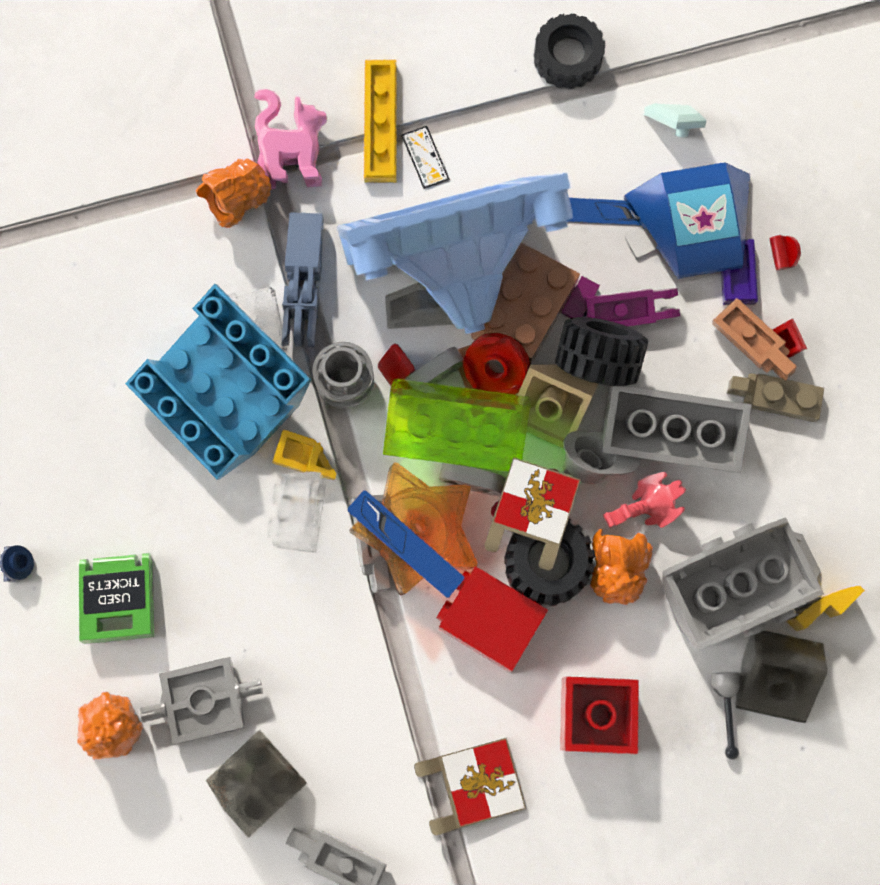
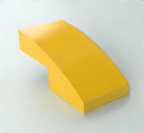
[786,585,865,632]

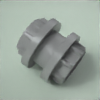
[312,342,374,409]

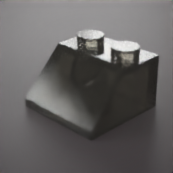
[735,630,828,723]

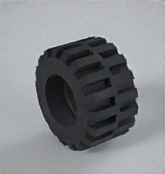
[555,317,649,386]
[504,518,595,606]

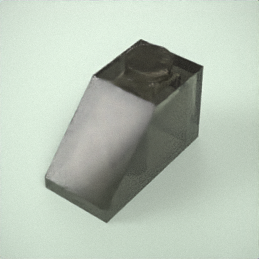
[385,282,453,329]

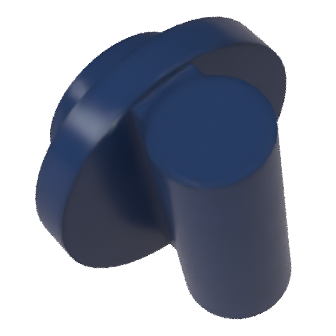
[0,545,34,583]

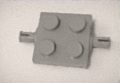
[140,657,263,745]

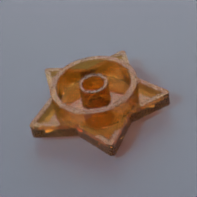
[349,462,478,596]

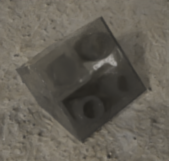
[205,730,308,838]

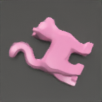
[254,89,327,189]

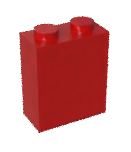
[436,566,548,673]

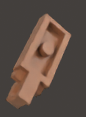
[712,298,797,381]

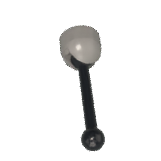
[711,672,741,760]

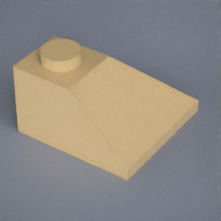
[506,365,598,448]

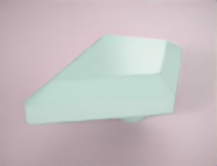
[644,103,706,137]

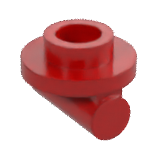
[769,235,801,271]

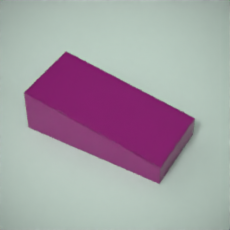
[561,276,600,319]

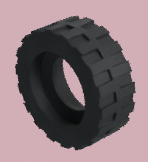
[533,13,605,89]

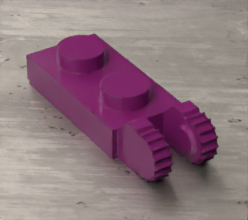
[585,288,680,327]

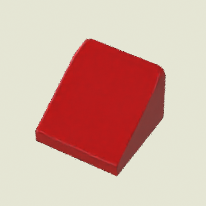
[378,343,415,391]

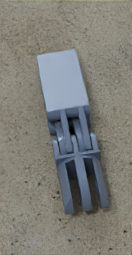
[281,212,324,347]

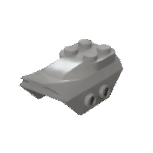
[662,517,824,650]

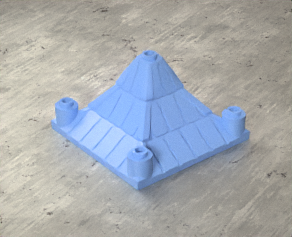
[336,172,573,334]

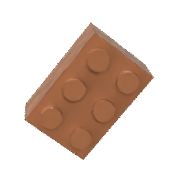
[471,242,580,365]

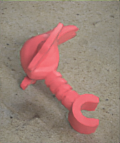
[603,472,686,528]

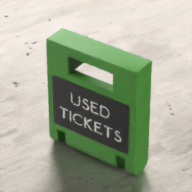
[79,553,154,644]

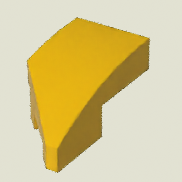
[272,429,337,480]

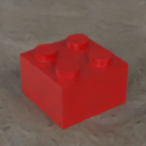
[560,676,639,754]

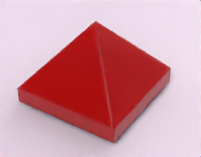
[773,319,808,359]

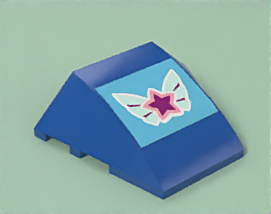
[624,162,750,279]

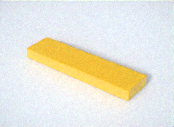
[364,60,397,183]

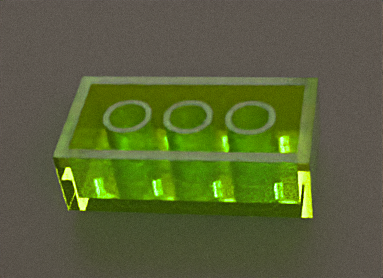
[383,378,530,472]

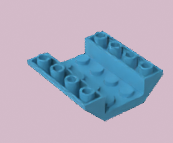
[125,283,312,480]

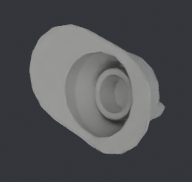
[563,431,641,484]

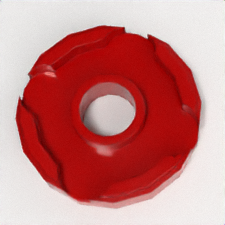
[463,332,531,399]

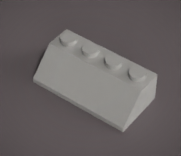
[602,386,752,473]

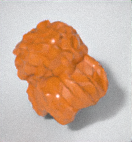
[196,159,272,228]
[590,529,653,605]
[77,691,143,760]

